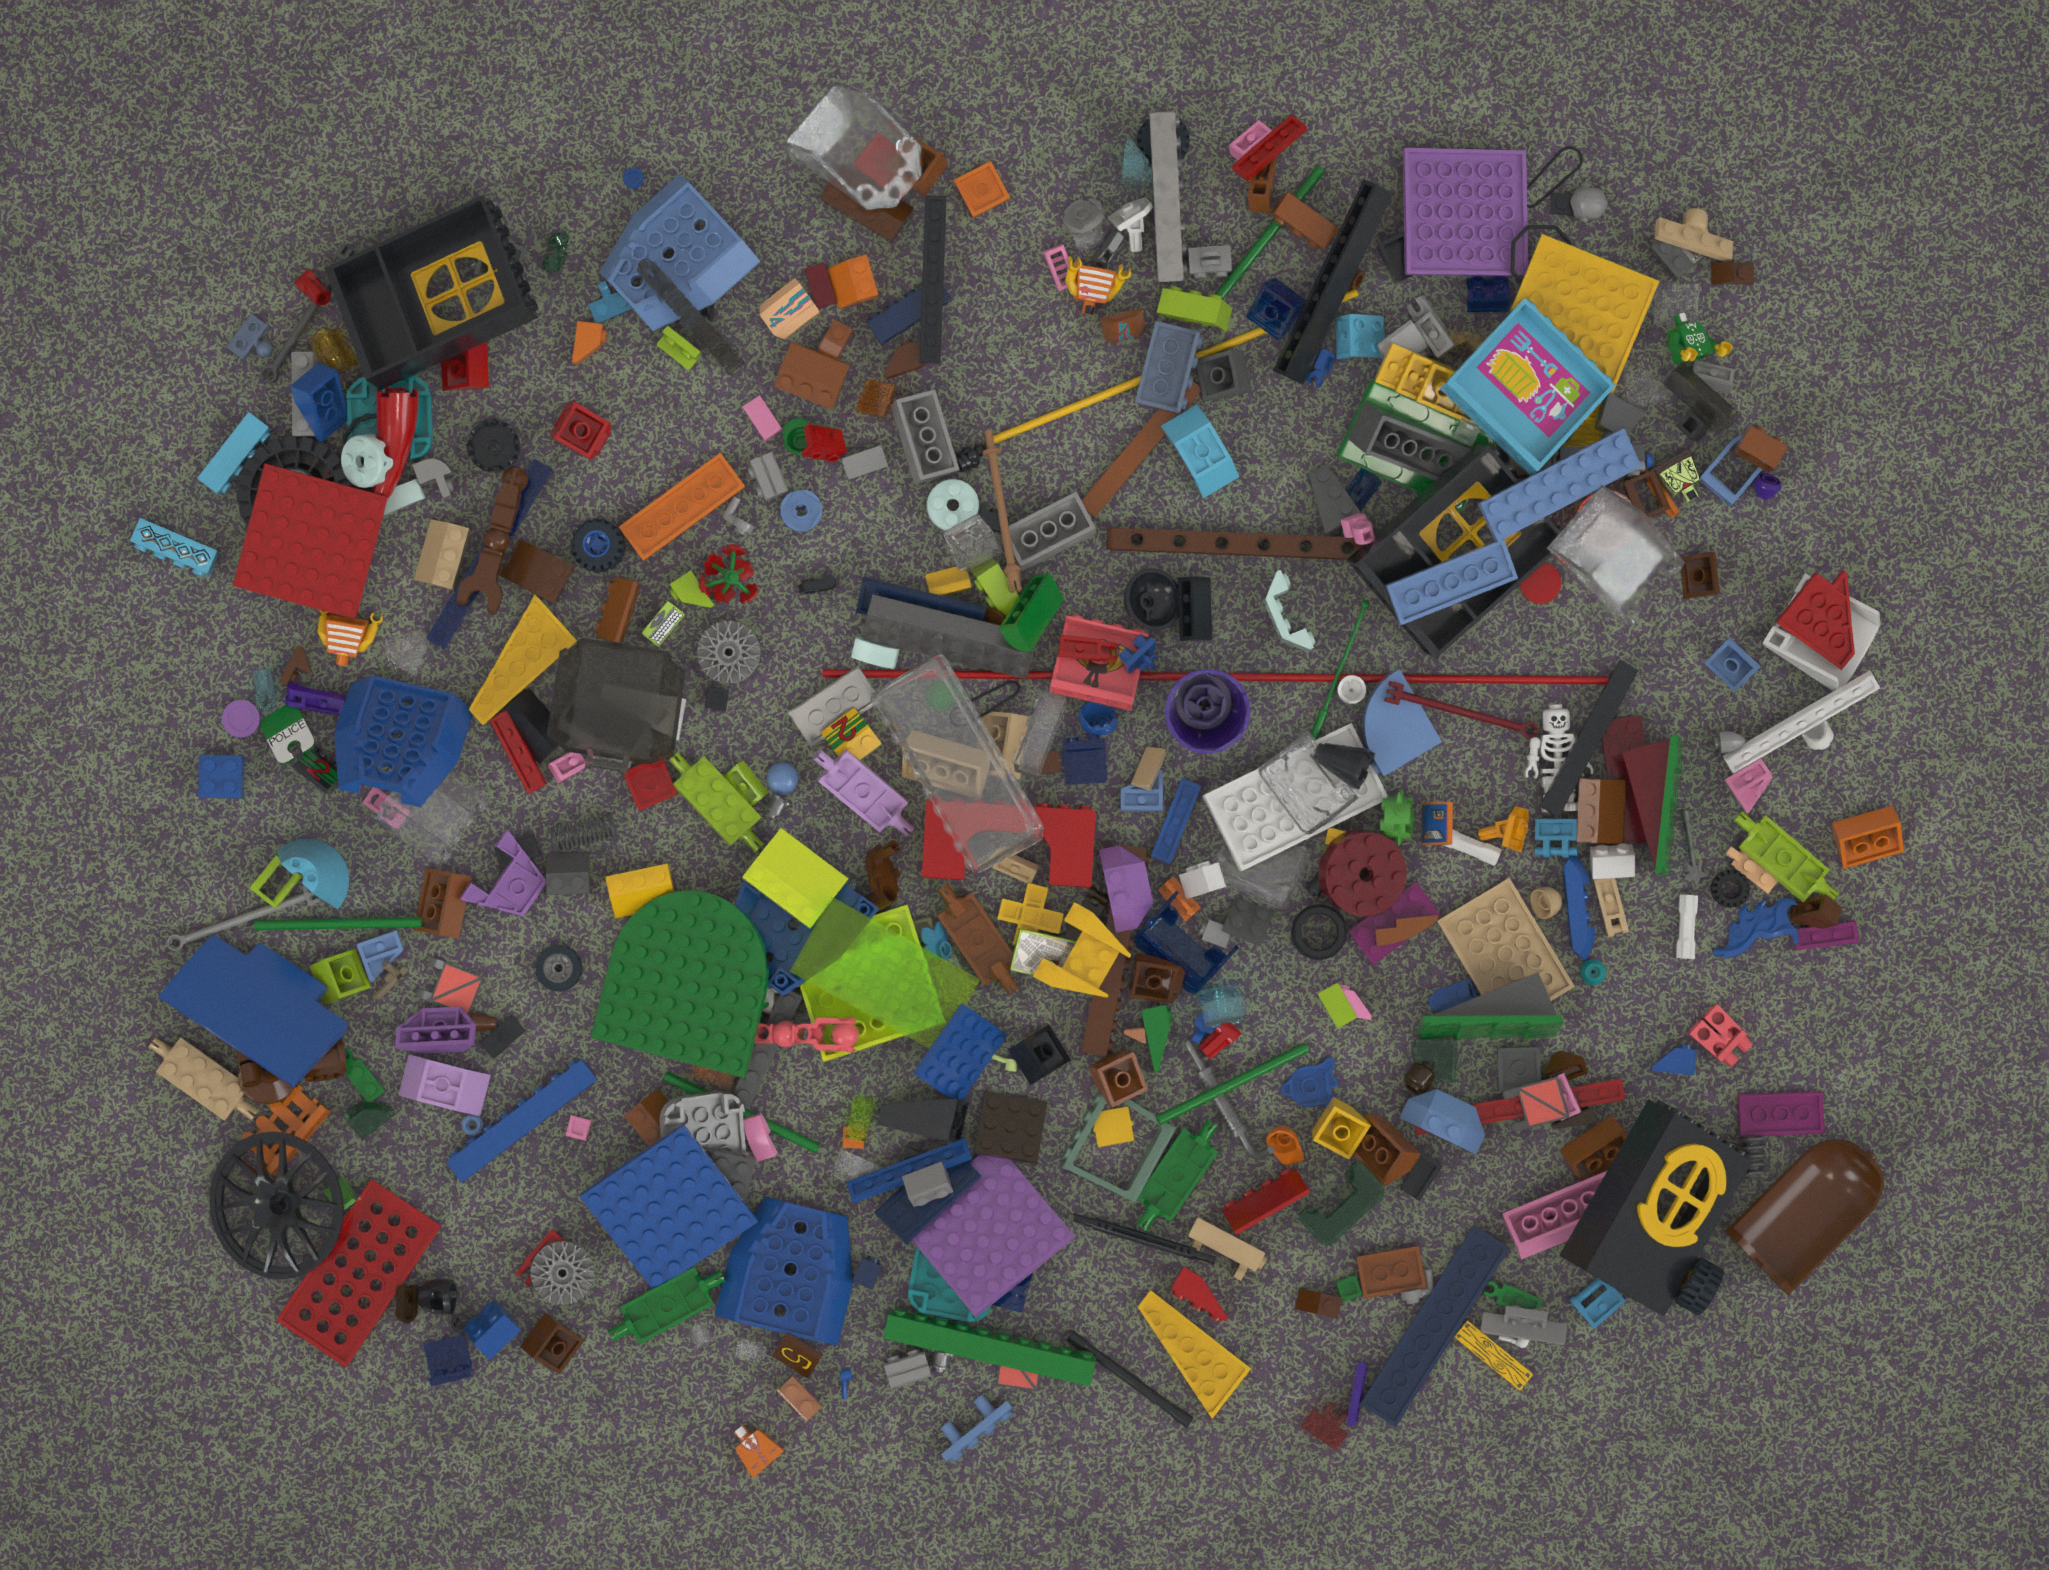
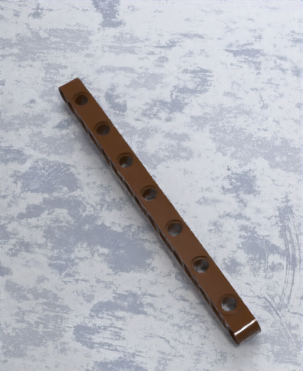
[1106,528,1363,560]

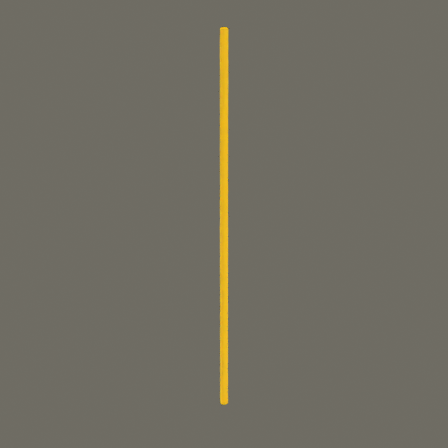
[993,289,1359,444]

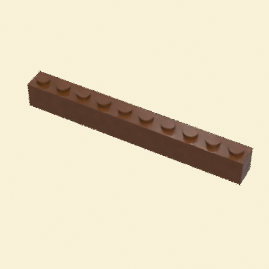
[1081,844,1150,1057]

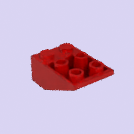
[1170,1266,1228,1323]

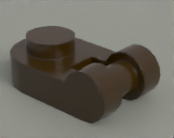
[395,1285,419,1324]

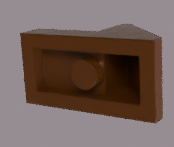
[1711,261,1754,285]
[279,645,313,686]

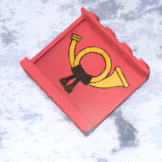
[1049,615,1149,711]

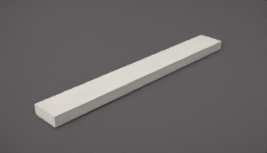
[1723,670,1880,774]

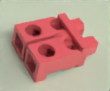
[1687,1004,1752,1067]

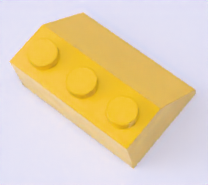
[605,864,675,919]

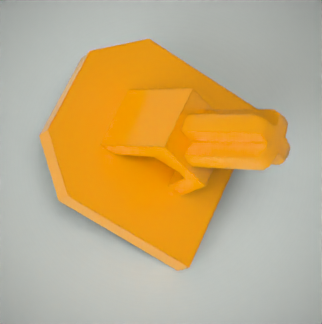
[1478,806,1529,853]

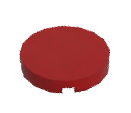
[1519,563,1562,604]

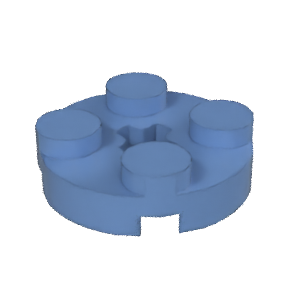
[781,490,822,532]

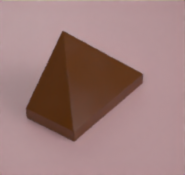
[1543,1051,1588,1081]

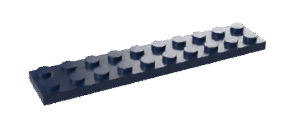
[1360,1225,1509,1427]

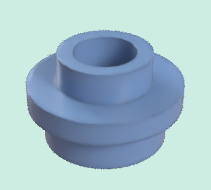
[462,1114,483,1136]

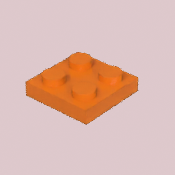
[954,161,1010,218]

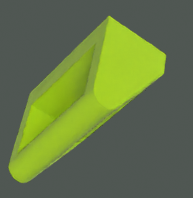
[250,855,303,909]

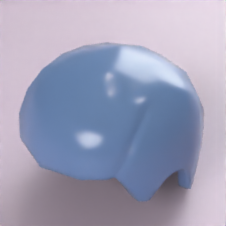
[766,761,799,796]

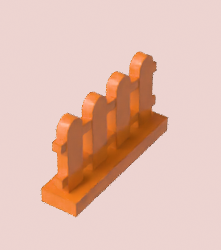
[242,1084,332,1176]

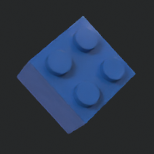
[198,755,245,799]
[464,1299,521,1360]

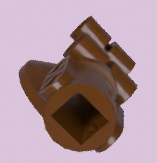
[236,1038,346,1104]

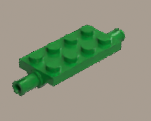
[1136,1119,1219,1231]
[607,1267,726,1345]

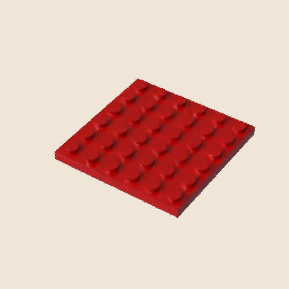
[233,463,388,619]

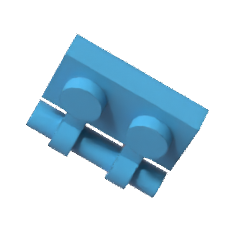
[1535,819,1578,858]

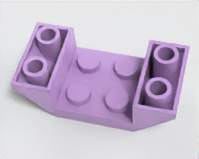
[398,1054,491,1116]

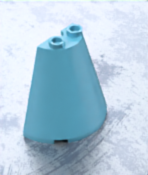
[277,839,349,909]

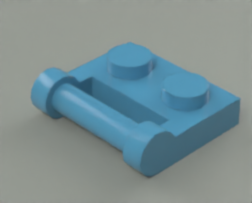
[1569,1278,1626,1329]

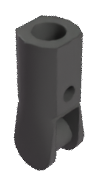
[1092,230,1124,269]

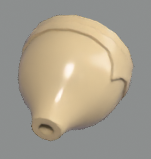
[1530,887,1565,919]

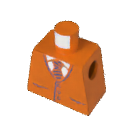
[734,1425,784,1478]

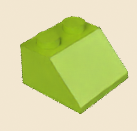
[309,949,371,1005]

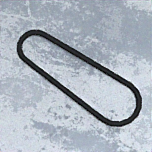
[1527,146,1583,208]
[949,680,1021,728]

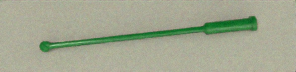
[1307,600,1369,743]

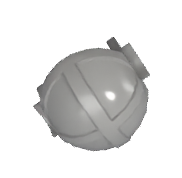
[1570,184,1608,223]

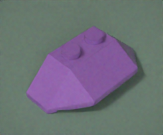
[1099,845,1153,933]
[395,1007,476,1054]

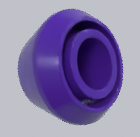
[1754,473,1782,500]

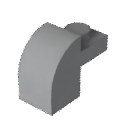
[412,459,454,500]

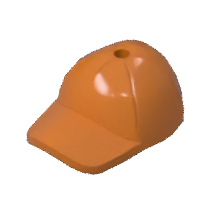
[1266,1125,1304,1165]

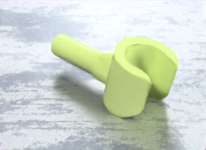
[992,1054,1018,1072]

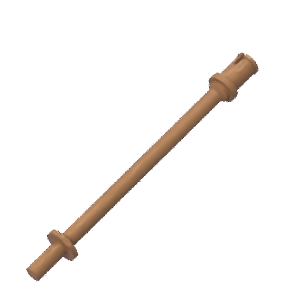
[982,430,1022,593]

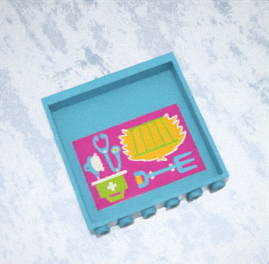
[1440,298,1615,476]

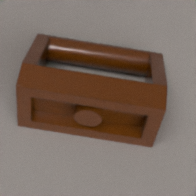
[1622,470,1671,523]

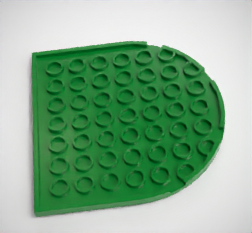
[591,890,769,1078]

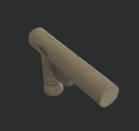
[374,960,409,1001]

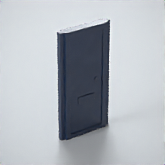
[874,1161,982,1245]

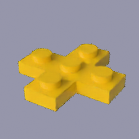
[997,883,1064,945]

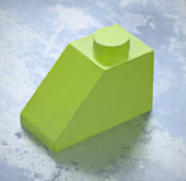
[669,570,715,608]

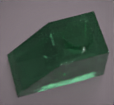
[344,1101,395,1140]

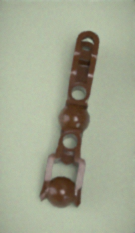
[456,466,528,615]

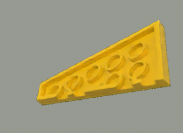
[1138,1290,1251,1419]

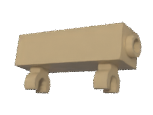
[1188,1217,1267,1281]

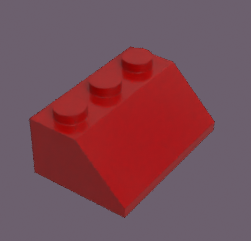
[441,342,489,391]

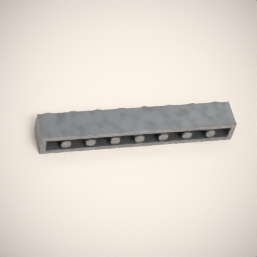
[1149,110,1187,282]

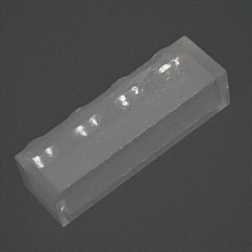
[1012,690,1067,779]

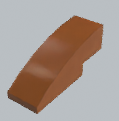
[1374,915,1438,947]

